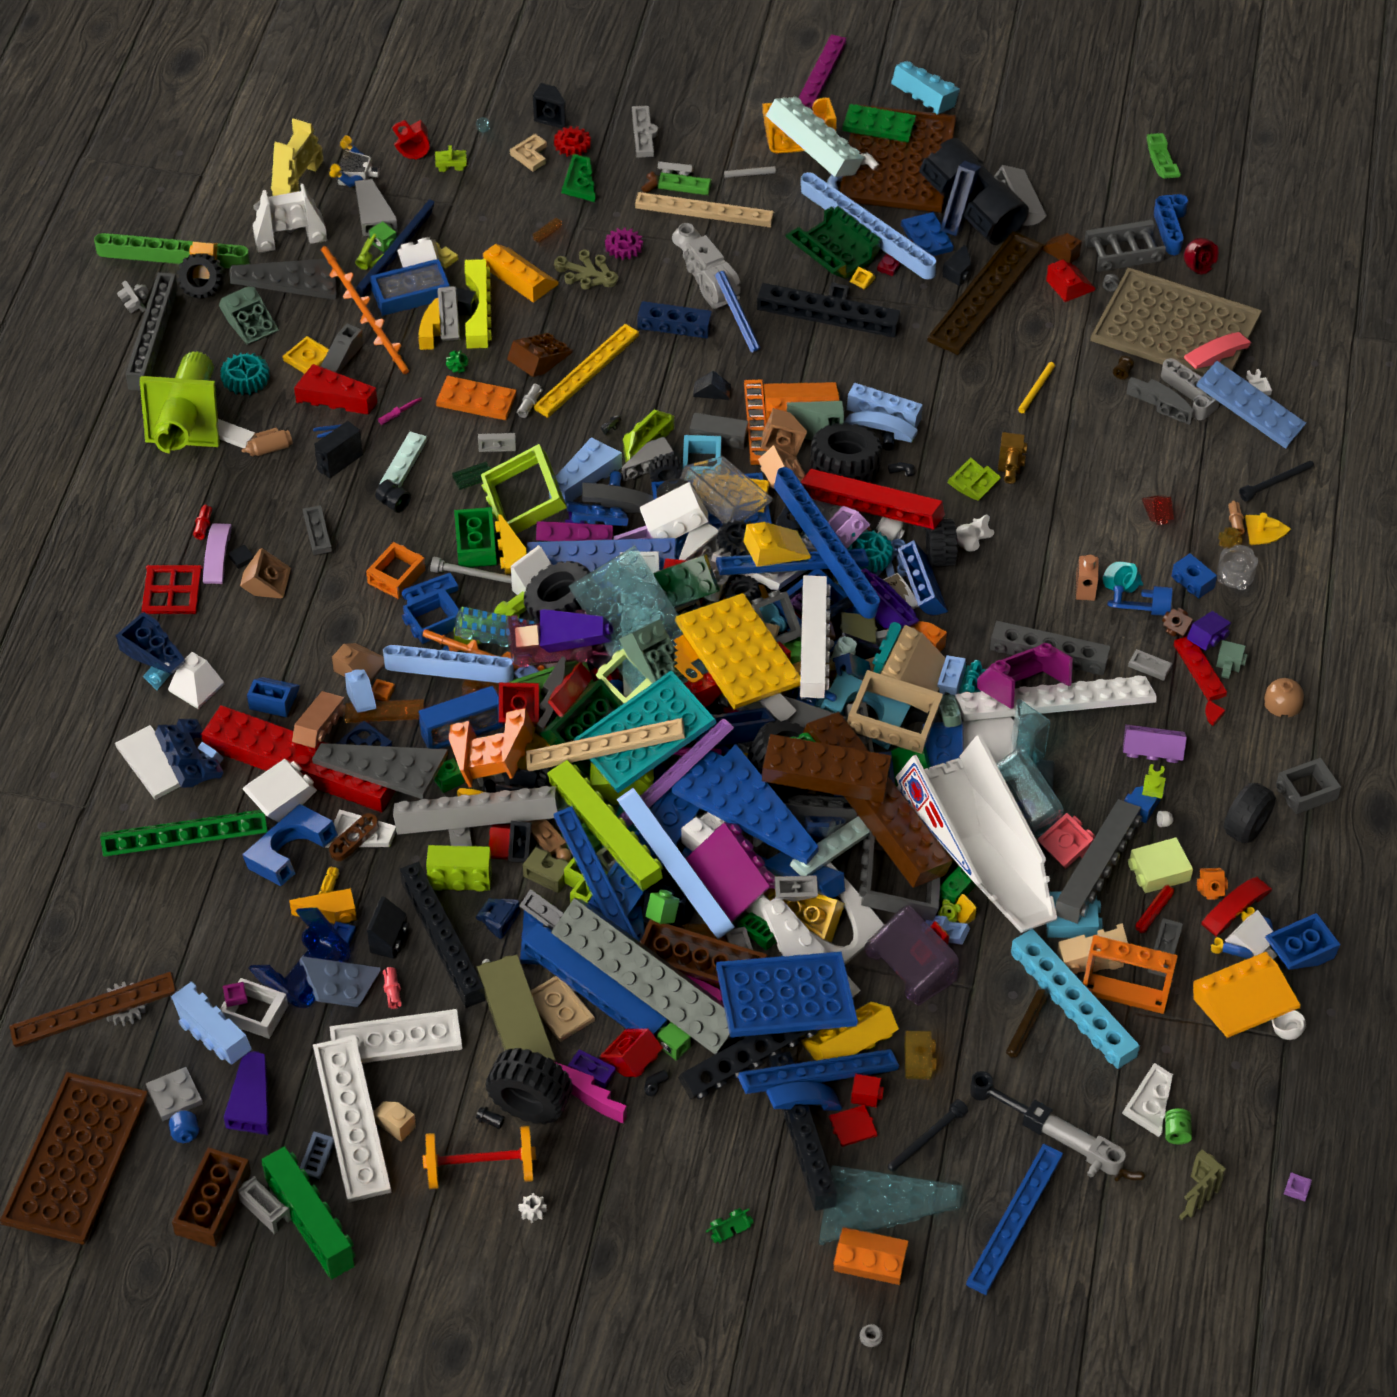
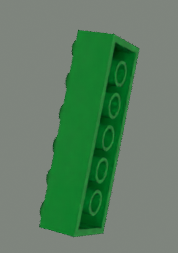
[261,1146,355,1280]

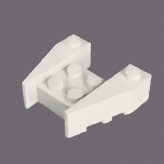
[253,184,327,253]

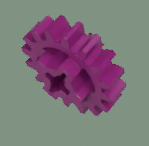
[605,227,643,260]

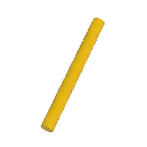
[1018,362,1055,414]

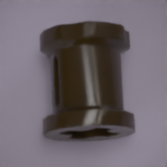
[1113,356,1134,380]

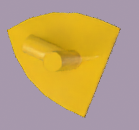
[1245,513,1291,545]

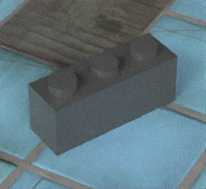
[690,413,748,449]

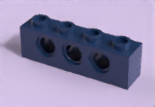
[637,301,712,339]

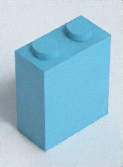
[1046,892,1102,938]

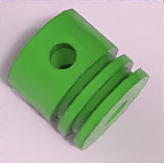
[1165,1108,1192,1144]

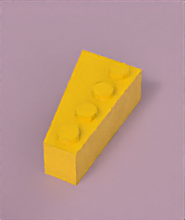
[763,888,845,942]

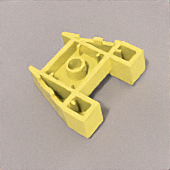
[271,119,323,196]

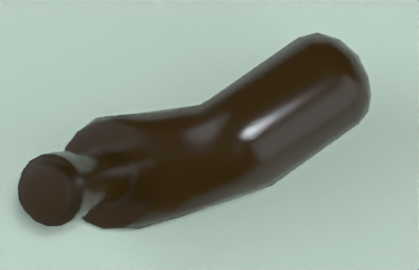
[1114,1169,1145,1181]

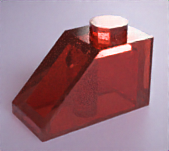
[1142,495,1174,525]

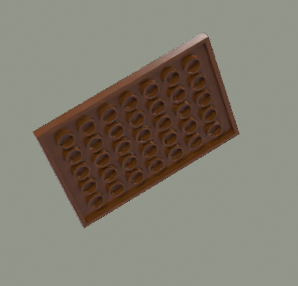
[840,105,956,213]

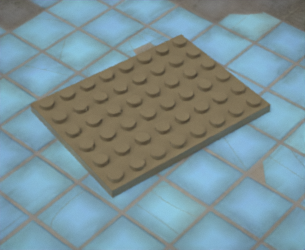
[1090,268,1262,377]

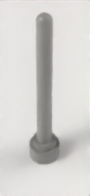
[430,557,512,584]

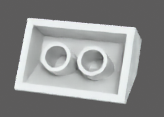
[640,482,708,539]

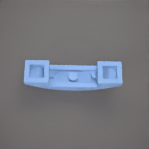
[844,411,918,442]

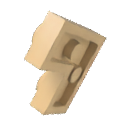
[510,134,547,171]

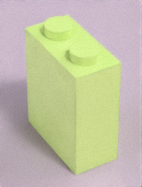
[1128,837,1193,893]

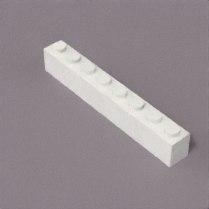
[800,575,830,698]

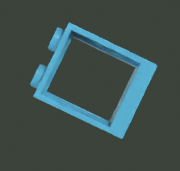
[683,435,721,479]

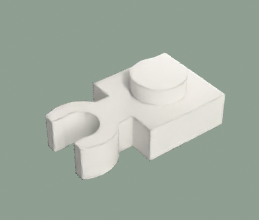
[1246,369,1272,396]

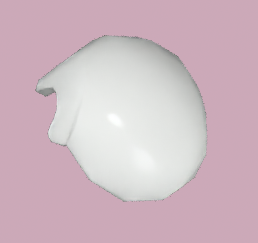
[1272,1010,1306,1040]

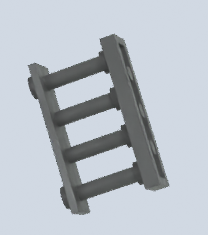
[1084,220,1166,272]

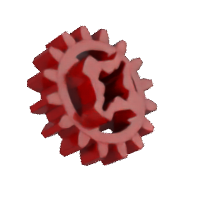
[554,126,591,157]

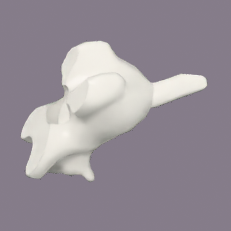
[956,515,994,552]

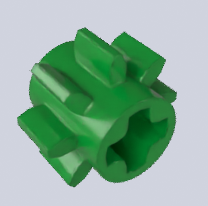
[446,350,468,373]

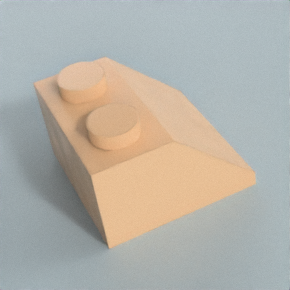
[758,445,806,489]

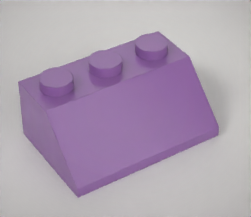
[1123,724,1186,763]

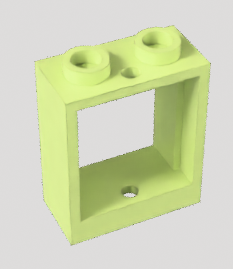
[596,649,652,704]

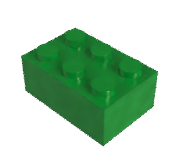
[454,507,497,567]

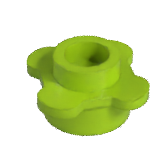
[938,899,961,922]

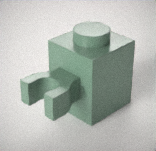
[1216,640,1247,679]

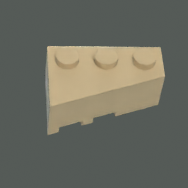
[1057,923,1128,974]

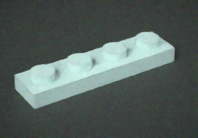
[380,432,427,487]

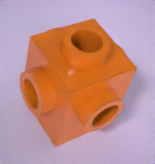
[1197,868,1228,900]

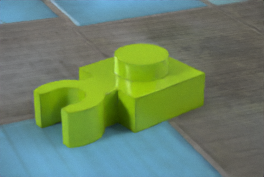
[1142,764,1166,798]

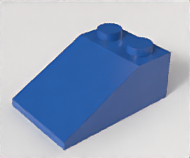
[1265,913,1341,969]

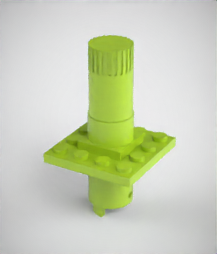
[139,351,220,453]

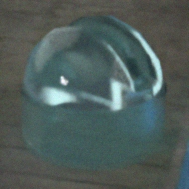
[476,118,490,133]

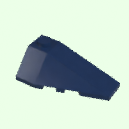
[116,612,185,674]
[804,815,846,844]

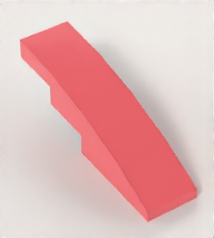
[1184,332,1251,369]

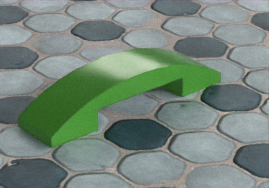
[1147,133,1180,178]

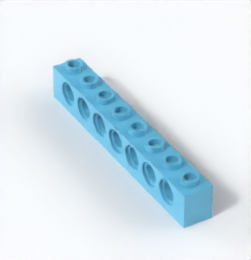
[1011,929,1140,1069]

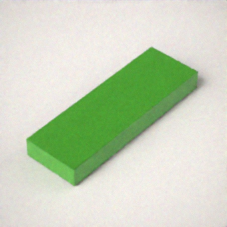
[658,173,711,195]

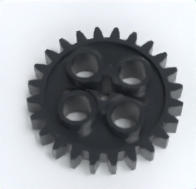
[717,519,752,556]

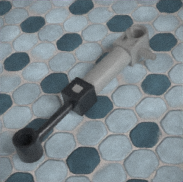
[970,1071,1126,1177]

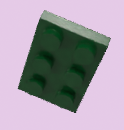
[653,554,720,609]

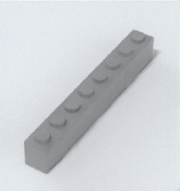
[393,786,559,835]

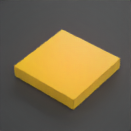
[283,336,329,374]

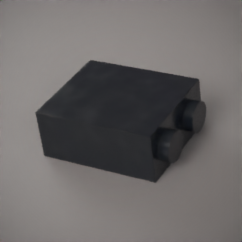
[314,421,363,478]

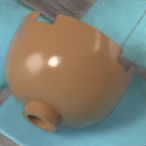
[1264,678,1304,717]

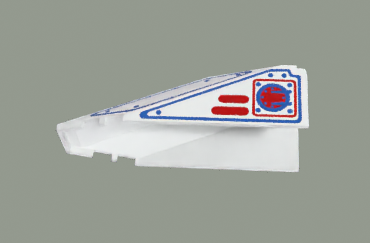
[896,734,1057,933]

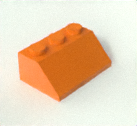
[834,1227,908,1285]

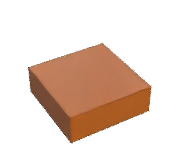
[372,679,395,703]

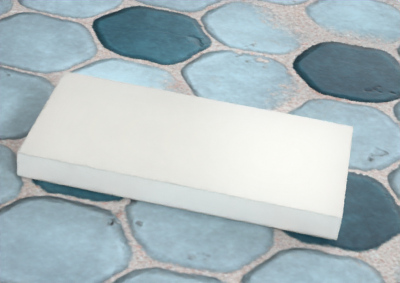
[115,725,180,800]

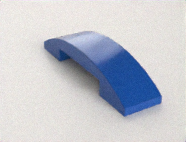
[766,1082,842,1111]

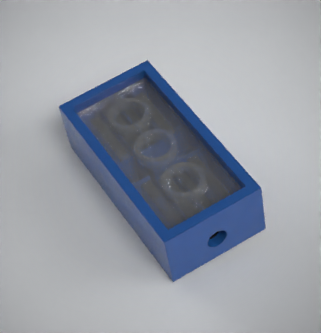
[371,259,450,316]
[419,686,503,749]

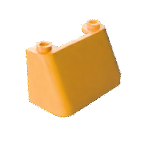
[763,98,836,153]

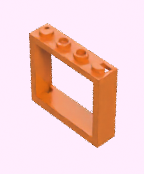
[1083,935,1178,1014]

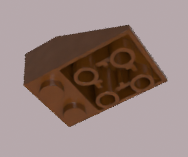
[507,333,573,377]

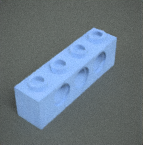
[847,383,923,428]

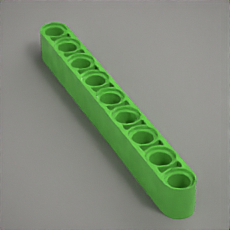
[94,233,250,268]

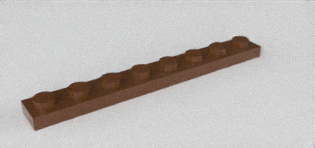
[9,971,177,1047]

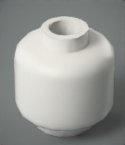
[876,517,905,542]

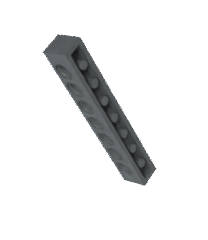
[125,272,178,391]

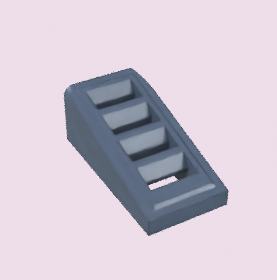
[300,1131,335,1179]

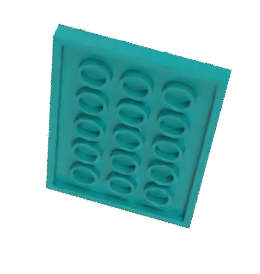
[574,670,716,793]

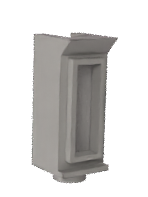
[237,1176,291,1234]

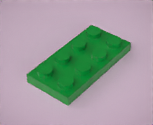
[842,104,916,142]

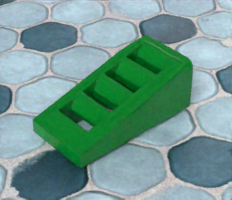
[737,912,777,950]

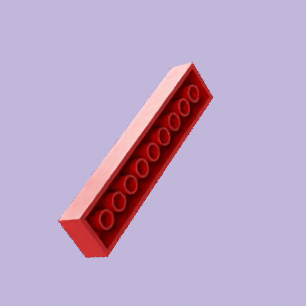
[201,705,396,813]

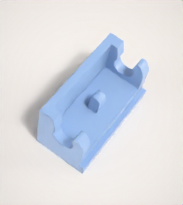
[937,655,966,696]

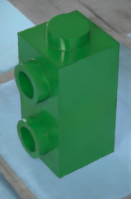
[939,866,976,904]

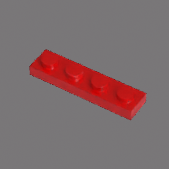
[1174,637,1227,701]

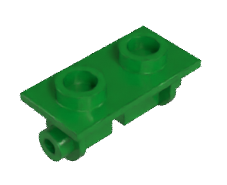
[706,1207,754,1243]

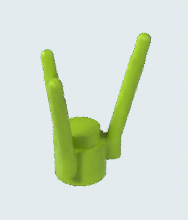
[355,234,383,270]

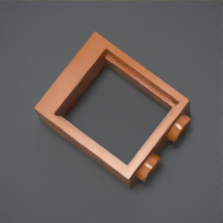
[366,542,425,599]

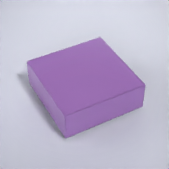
[1284,1173,1312,1201]

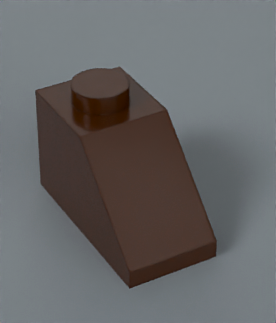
[1043,233,1082,264]

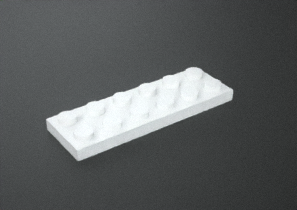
[330,1009,462,1063]

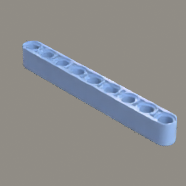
[617,788,735,939]

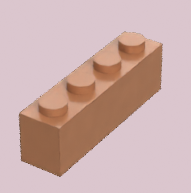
[292,691,346,748]

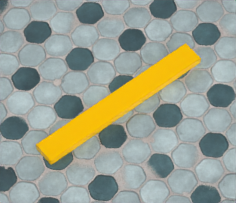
[534,324,639,418]

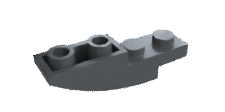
[1126,377,1193,425]

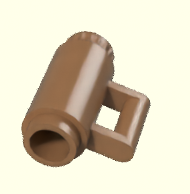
[242,428,293,456]

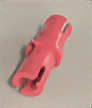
[383,967,402,1009]

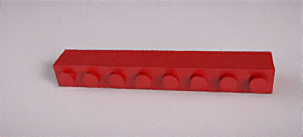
[801,469,945,529]

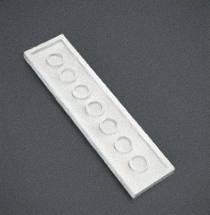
[313,1035,391,1203]

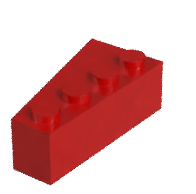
[294,364,377,415]

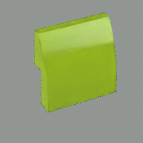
[947,458,1001,501]

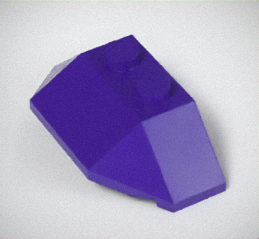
[861,568,919,628]

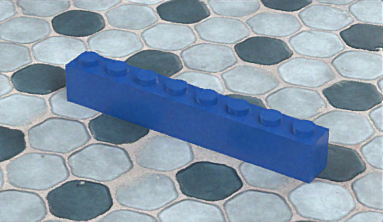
[521,923,667,1039]

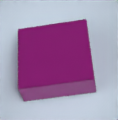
[222,982,248,1007]

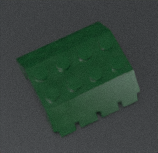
[786,206,882,279]

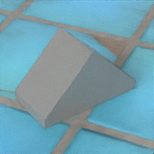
[775,876,818,902]

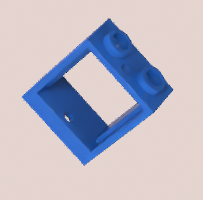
[402,588,462,644]

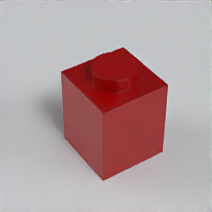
[851,1074,884,1107]

